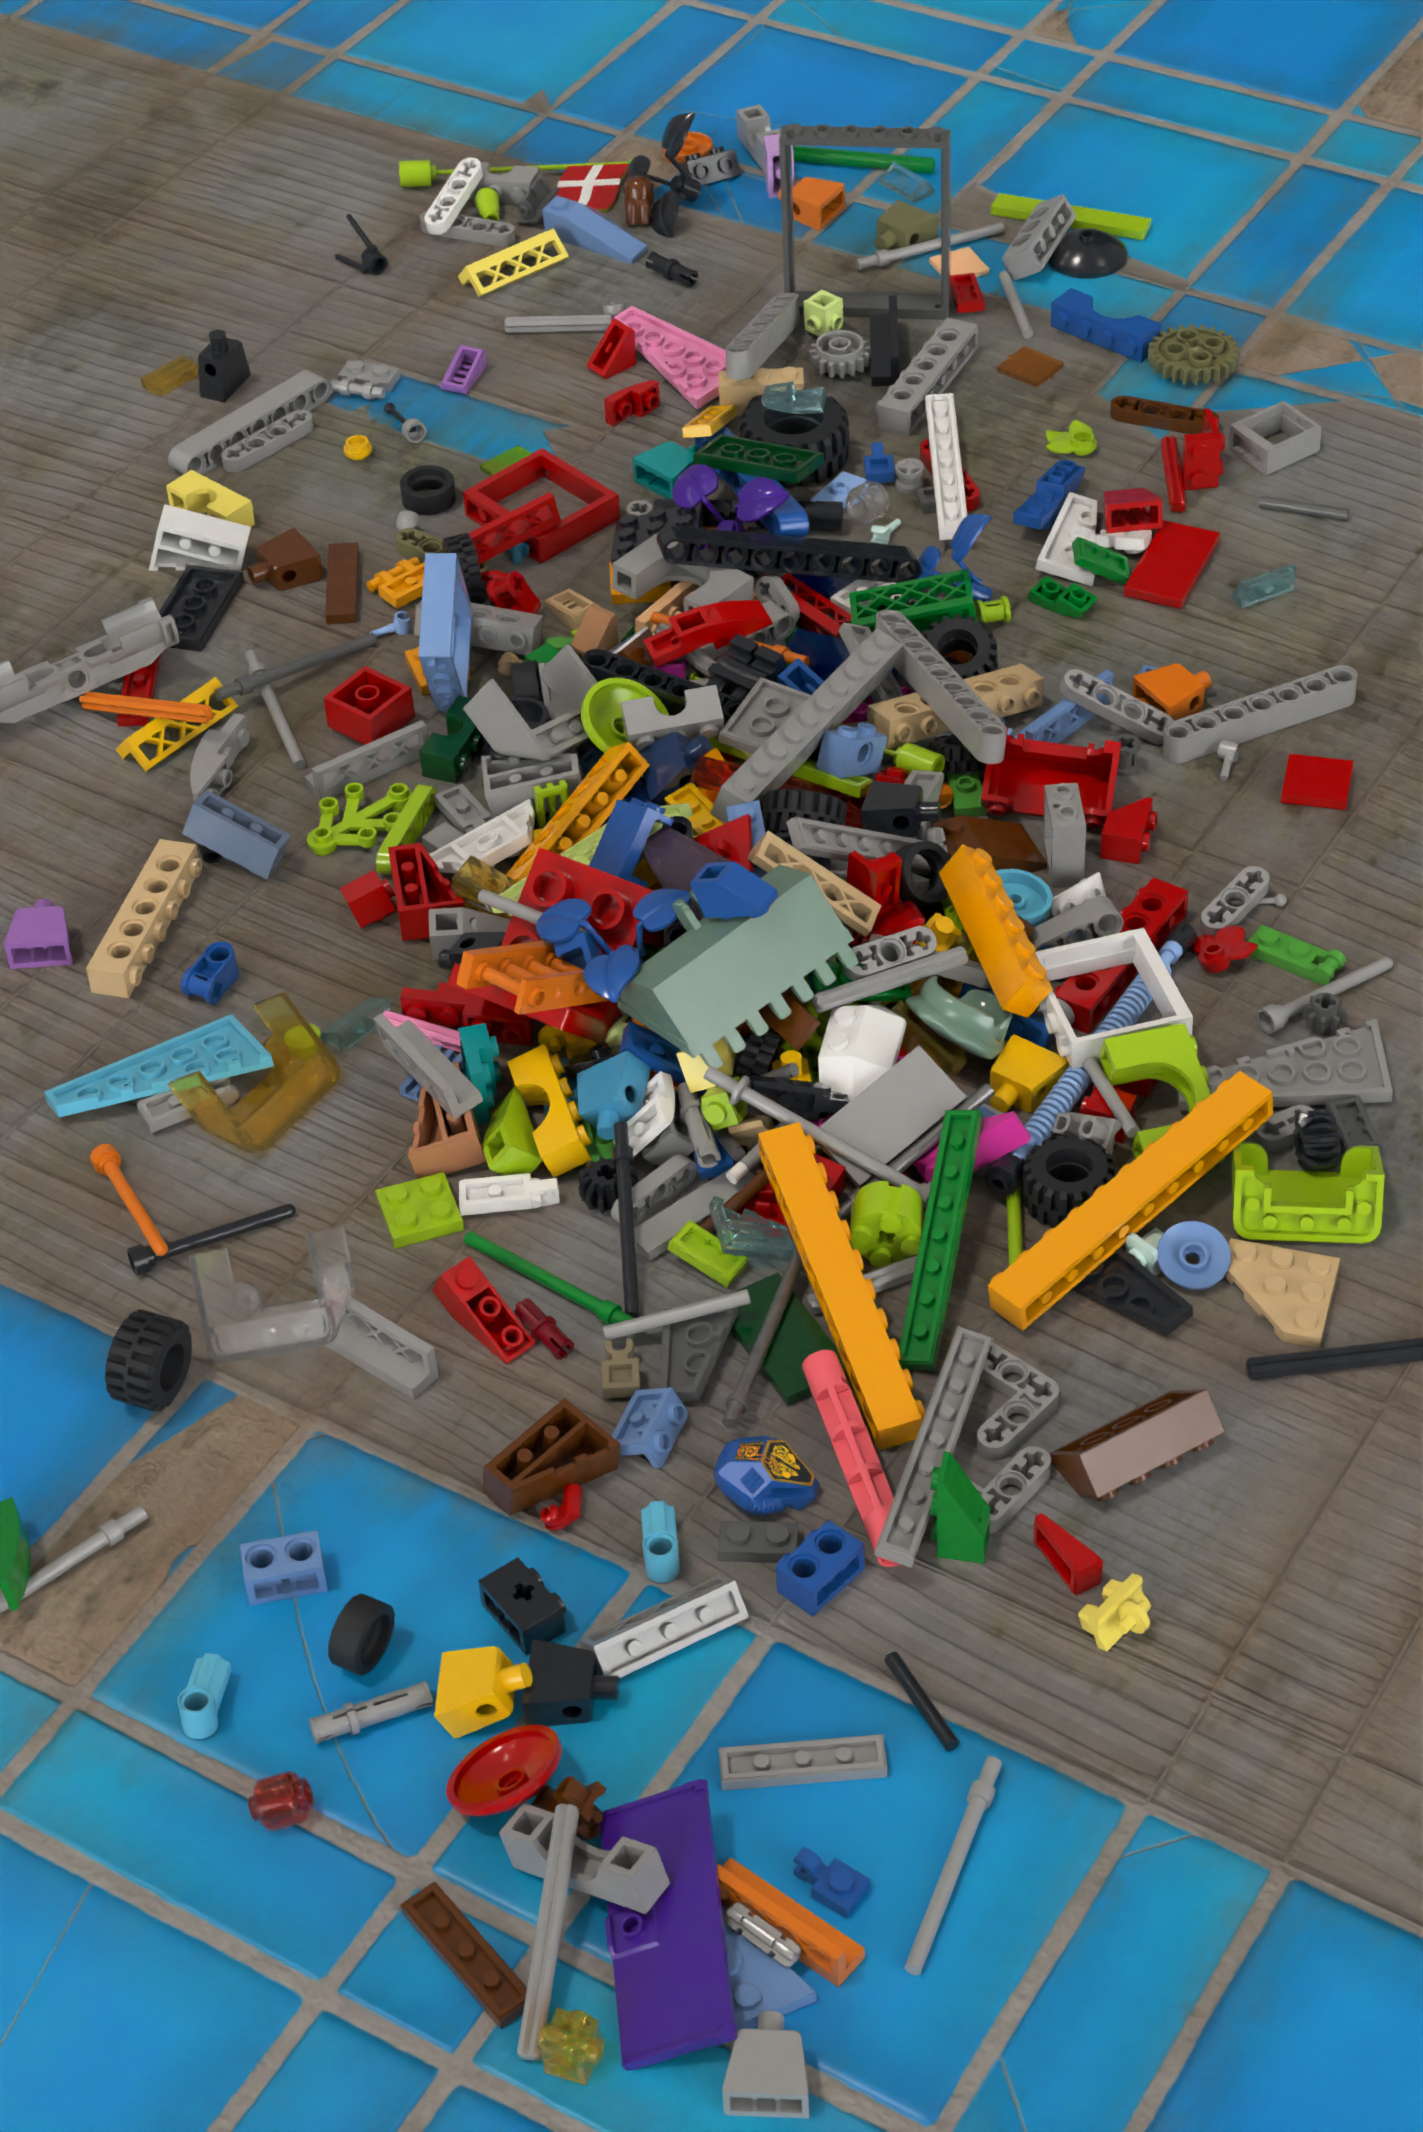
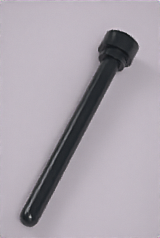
[127,1204,296,1276]

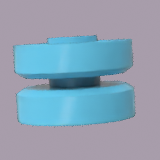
[996,869,1053,927]

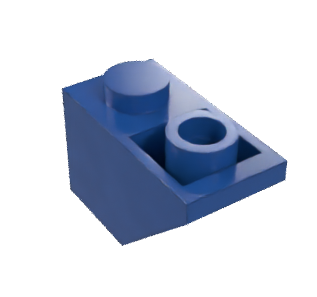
[690,861,779,919]

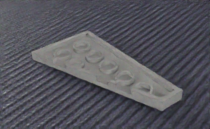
[1176,1019,1393,1111]

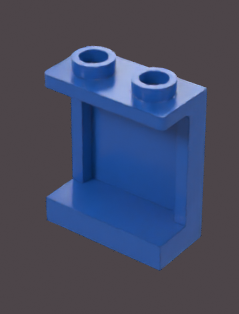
[589,798,674,888]

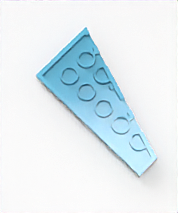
[44,1014,274,1117]

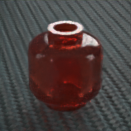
[248,1771,314,1831]

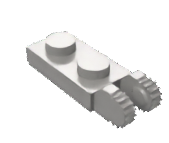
[136,1077,240,1133]

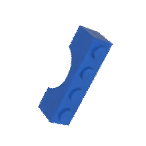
[1051,288,1162,363]

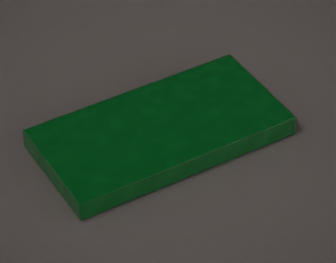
[693,434,824,484]
[730,1272,848,1406]

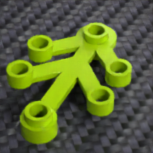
[306,782,412,856]

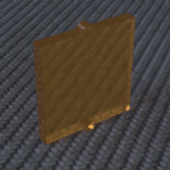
[997,346,1064,388]

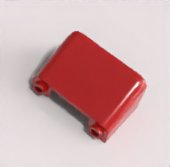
[981,727,1121,828]

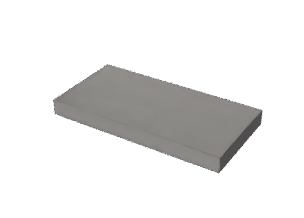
[816,1045,967,1188]

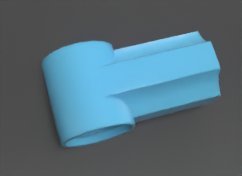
[641,1501,680,1583]
[177,1653,231,1739]

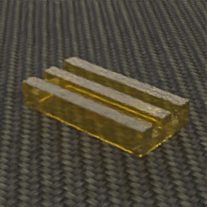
[140,355,199,397]

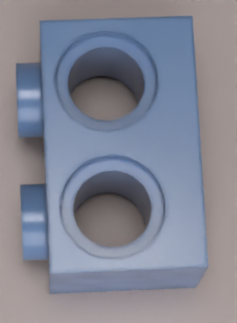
[239,1530,328,1605]

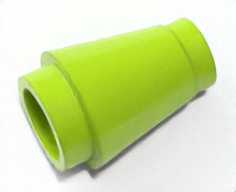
[474,187,500,221]

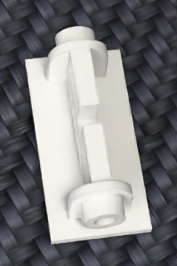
[1048,872,1106,919]

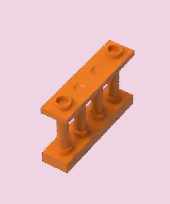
[456,940,609,1015]

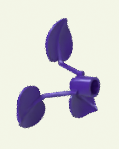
[672,464,790,552]

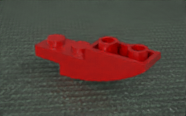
[643,600,773,668]
[400,982,533,1046]

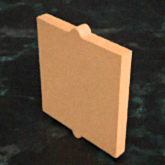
[929,247,990,278]

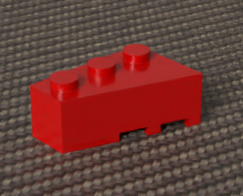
[388,843,465,941]

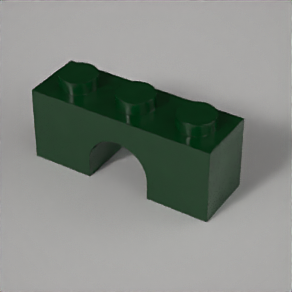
[419,695,484,784]

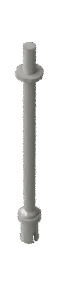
[703,1066,931,1208]

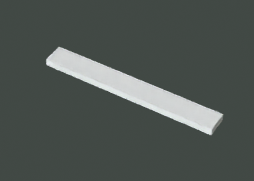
[925,393,967,540]

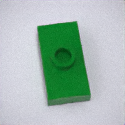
[1072,537,1130,585]

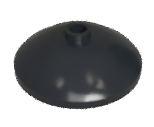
[1047,228,1127,279]

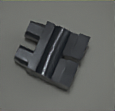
[705,634,787,700]

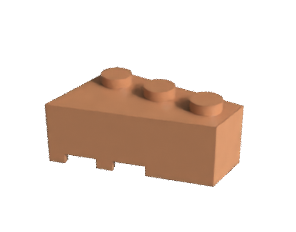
[408,1062,487,1179]

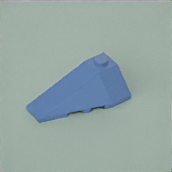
[542,196,647,265]

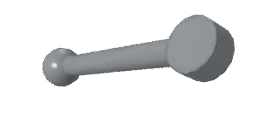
[1226,894,1287,907]

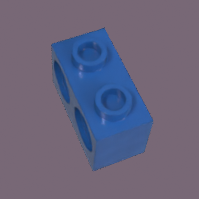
[776,1519,865,1617]

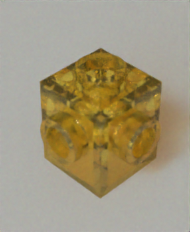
[537,2008,605,2085]

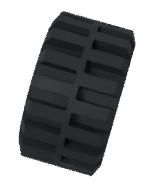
[923,614,998,679]
[762,789,847,834]
[1023,1135,1115,1228]
[105,1309,192,1412]

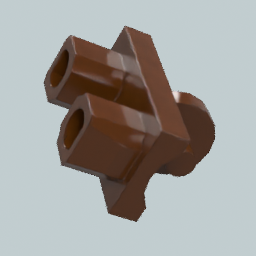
[531,1775,607,1840]

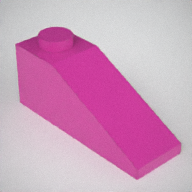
[913,1111,1031,1184]

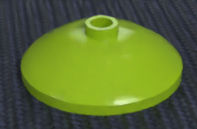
[581,678,669,753]

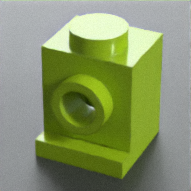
[701,1076,748,1131]

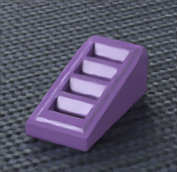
[440,345,488,394]

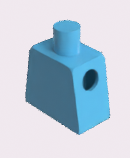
[577,1050,651,1140]

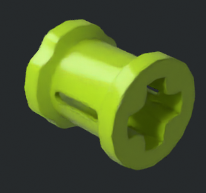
[975,596,1011,625]

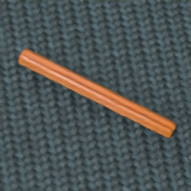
[79,692,214,724]

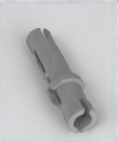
[676,1082,720,1168]
[308,1681,433,1744]

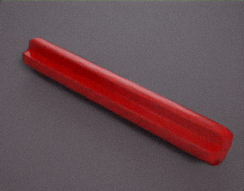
[1161,436,1186,513]

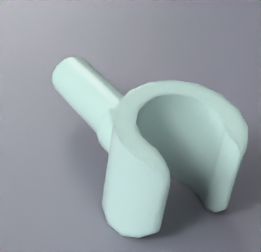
[871,519,901,545]

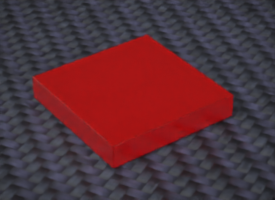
[1281,753,1354,810]

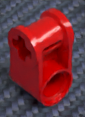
[487,571,541,614]

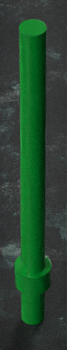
[464,1231,638,1335]

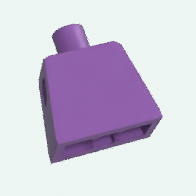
[4,899,73,969]

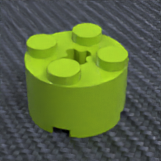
[850,1181,924,1268]

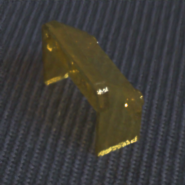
[167,992,340,1153]

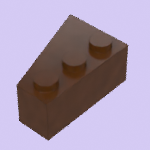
[482,1398,621,1515]

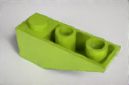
[482,1086,542,1176]

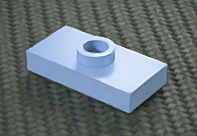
[811,471,867,510]

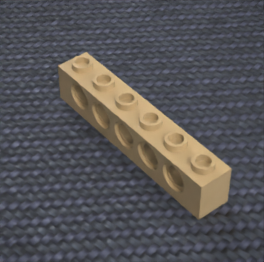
[867,663,1044,749]
[86,839,202,999]

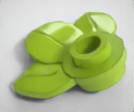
[1046,420,1097,456]

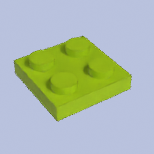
[375,1172,464,1249]

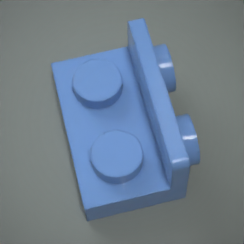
[612,1387,689,1468]

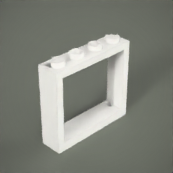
[1035,928,1193,1069]

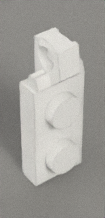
[459,1173,560,1216]

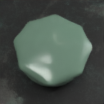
[905,975,1012,1059]

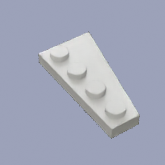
[1035,492,1097,587]

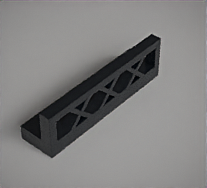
[870,295,899,387]

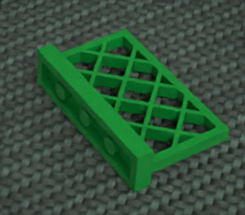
[849,568,978,635]

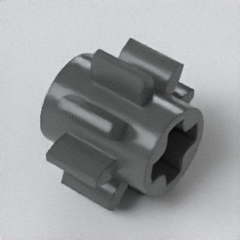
[1302,993,1347,1036]

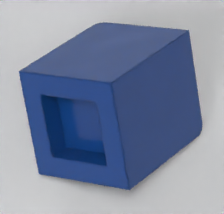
[553,931,603,969]

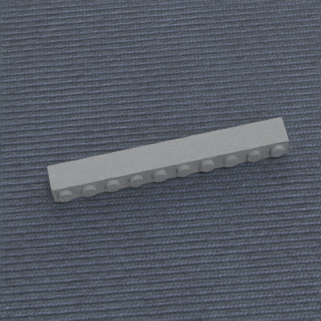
[710,629,903,823]

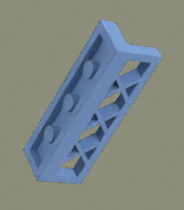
[1014,669,1114,743]

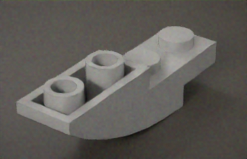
[190,713,250,802]

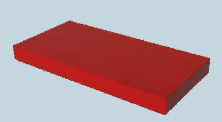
[1124,520,1220,609]

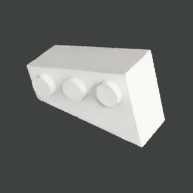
[149,504,251,571]

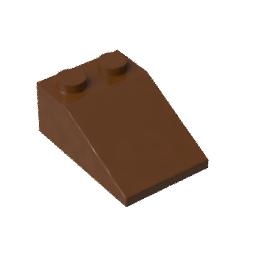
[931,815,1047,873]

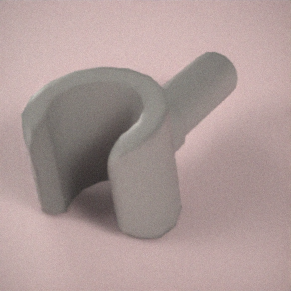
[1217,739,1238,781]

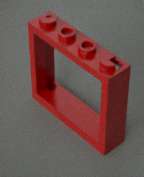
[463,448,620,564]

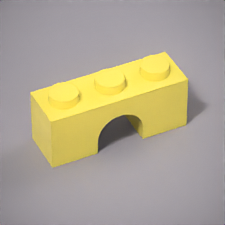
[166,470,255,527]

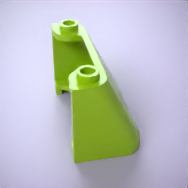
[1232,1141,1385,1244]

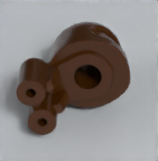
[625,176,654,225]

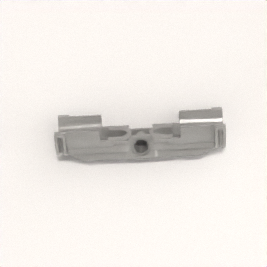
[0,597,179,723]

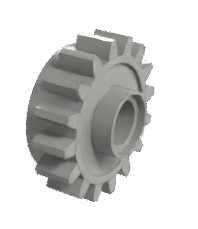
[809,330,871,378]

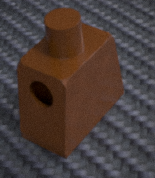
[247,528,324,591]

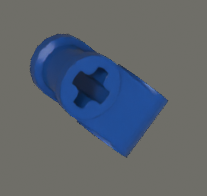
[180,941,239,1005]

